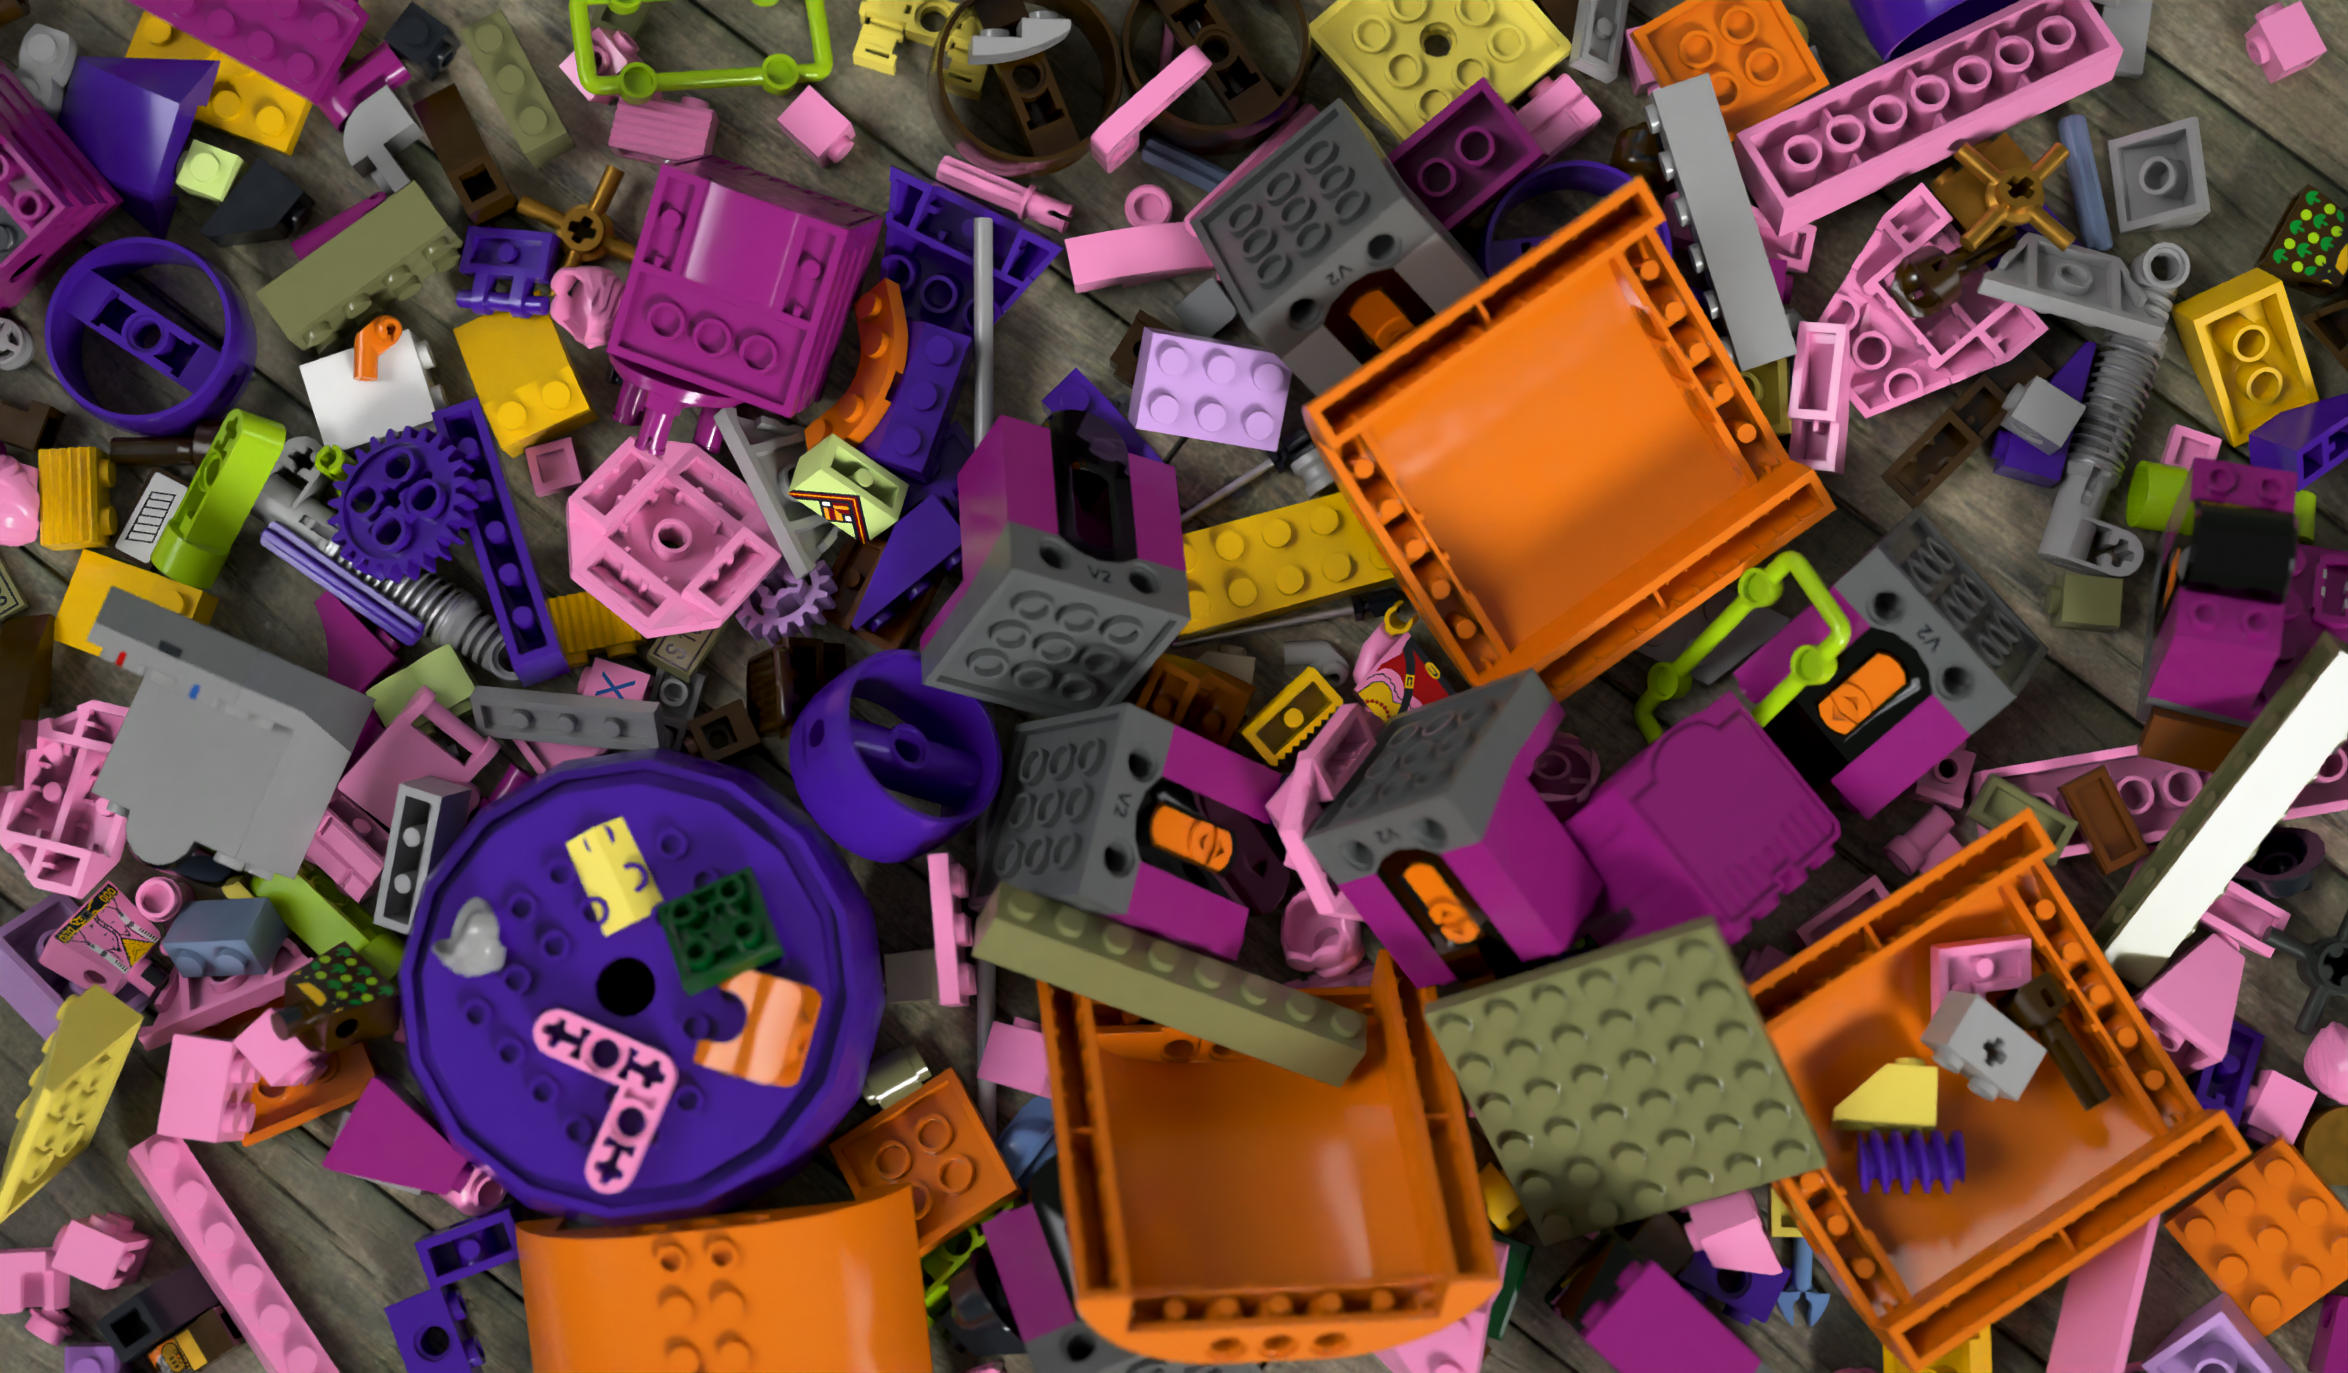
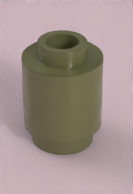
[862,1043,933,1110]

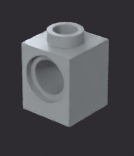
[2000,375,2087,456]

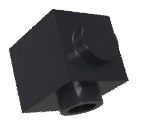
[383,1,461,82]

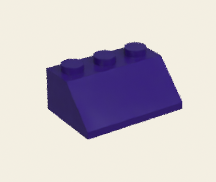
[856,320,974,484]

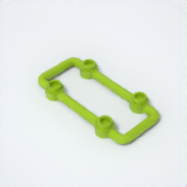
[568,0,833,105]
[1633,551,1851,745]

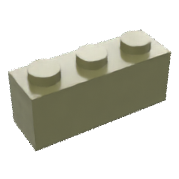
[458,9,577,169]

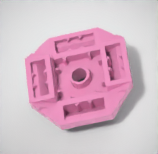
[566,436,782,639]
[1265,703,1384,922]

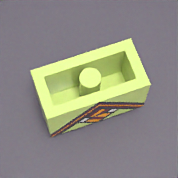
[787,433,909,544]

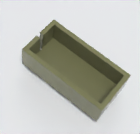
[256,180,465,358]

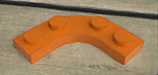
[804,278,908,451]

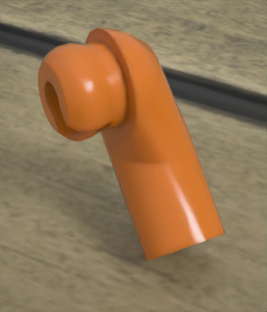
[353,315,403,382]

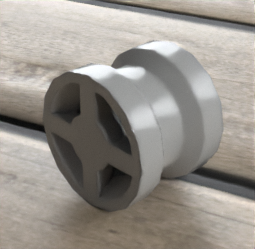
[0,317,36,372]
[1290,448,1337,499]

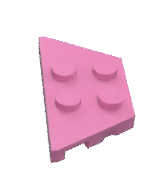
[138,938,314,1052]

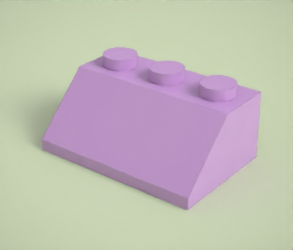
[0,893,161,1041]
[2142,1291,2294,1373]

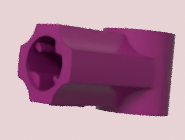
[317,41,412,134]

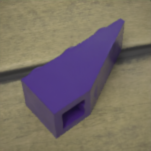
[852,493,962,632]

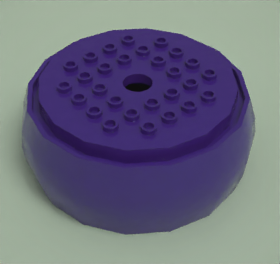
[397,747,886,1227]

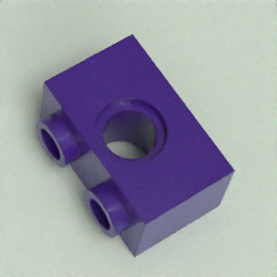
[414,1201,523,1290]
[1674,1249,1792,1326]
[384,1283,486,1373]

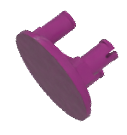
[608,353,744,455]

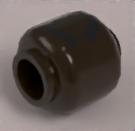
[1609,122,1669,193]

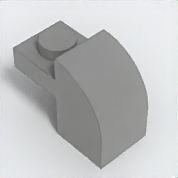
[343,85,425,197]

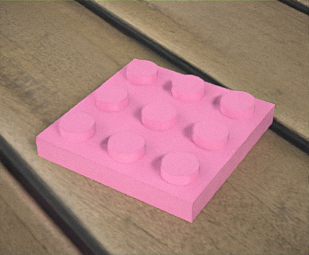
[928,853,977,1007]

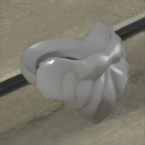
[432,897,505,977]

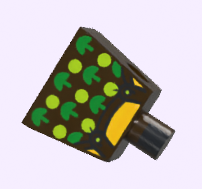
[2252,184,2348,298]
[271,941,401,1052]

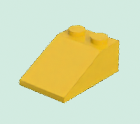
[2171,267,2320,448]
[453,290,599,458]
[54,549,219,656]

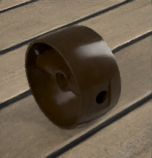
[927,0,1123,178]
[1120,0,1312,156]

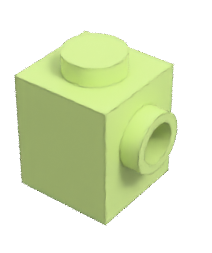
[176,139,251,207]

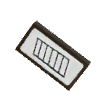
[108,465,190,573]

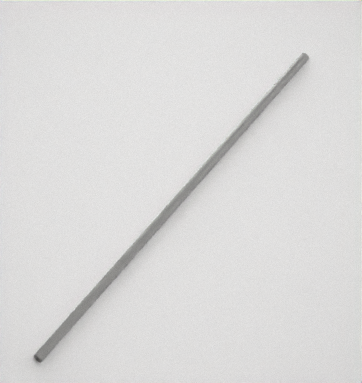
[974,217,997,1139]

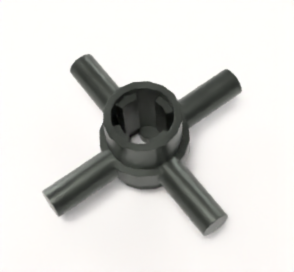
[2262,909,2348,1037]

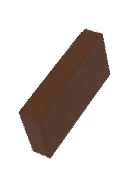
[2137,706,2249,773]
[2056,765,2150,876]

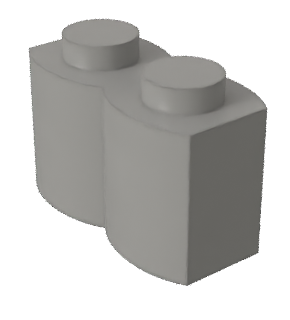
[13,23,86,123]

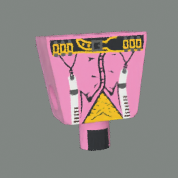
[38,880,169,998]

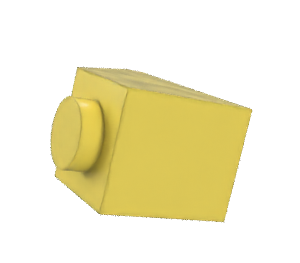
[1830,1058,1938,1137]

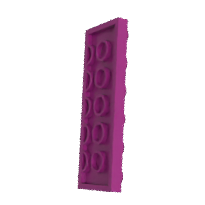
[125,0,370,106]

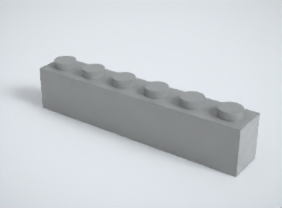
[1643,72,1798,373]

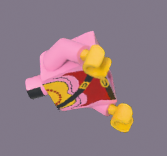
[1353,600,1457,724]

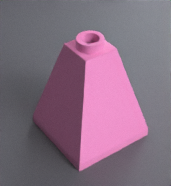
[2129,932,2246,1077]

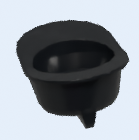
[2233,827,2325,899]
[949,1247,1023,1342]

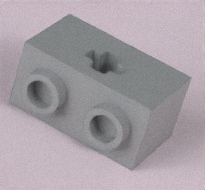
[1919,990,2047,1101]

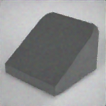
[1173,276,1240,338]

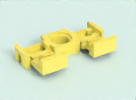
[852,0,993,101]

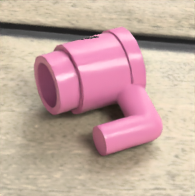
[135,876,196,957]

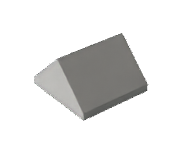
[2108,116,2211,234]

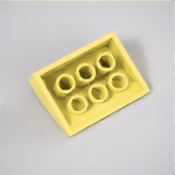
[0,983,144,1224]

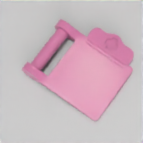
[338,685,501,829]

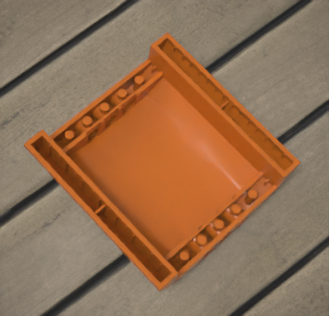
[1303,176,1837,704]
[1747,807,2252,1373]
[1036,949,1502,1364]
[515,1182,934,1373]

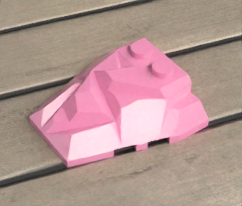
[1818,183,2049,419]

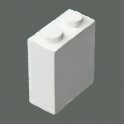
[299,329,449,459]

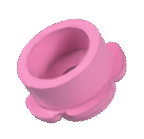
[24,1306,73,1347]

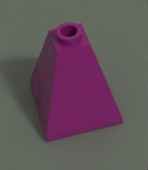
[321,1071,475,1195]

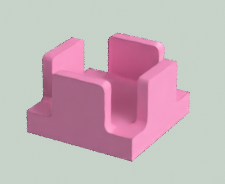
[0,1247,70,1314]

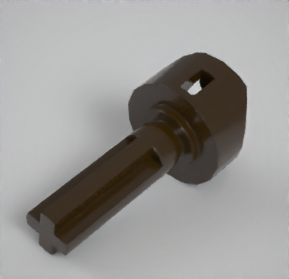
[1891,225,2018,318]
[109,418,225,471]
[1996,971,2111,1111]

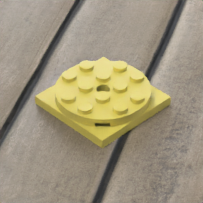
[1309,0,1572,143]

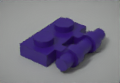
[456,226,561,319]

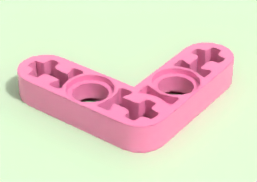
[1090,45,1212,174]
[533,1010,678,1194]

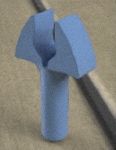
[1776,1237,1830,1327]

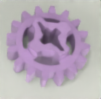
[735,553,838,646]

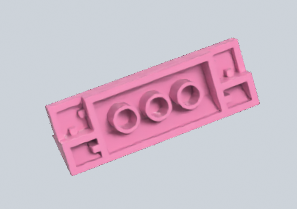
[2046,1213,2161,1373]

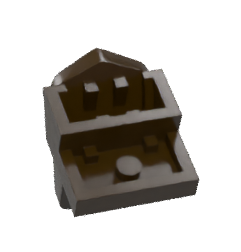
[745,636,846,740]

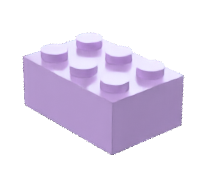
[1127,326,1292,452]

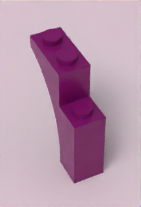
[314,590,405,787]

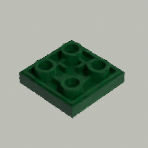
[656,866,785,997]

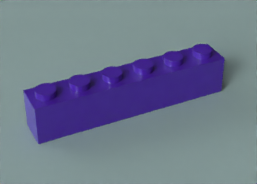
[431,397,571,688]

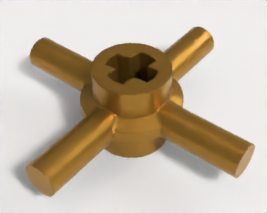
[1954,142,2076,252]
[517,164,637,297]

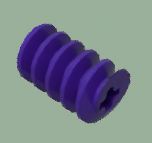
[1857,1129,1965,1194]

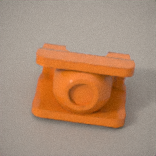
[693,970,822,1087]

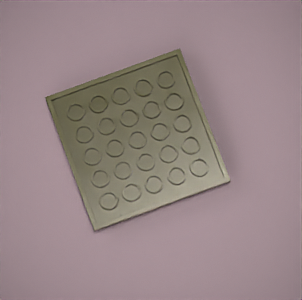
[1423,914,1827,1246]

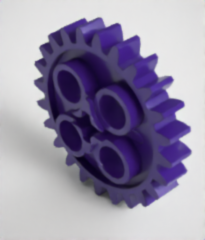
[327,426,479,583]

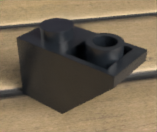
[95,1262,221,1364]

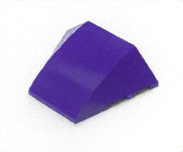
[57,56,221,240]
[880,166,1065,343]

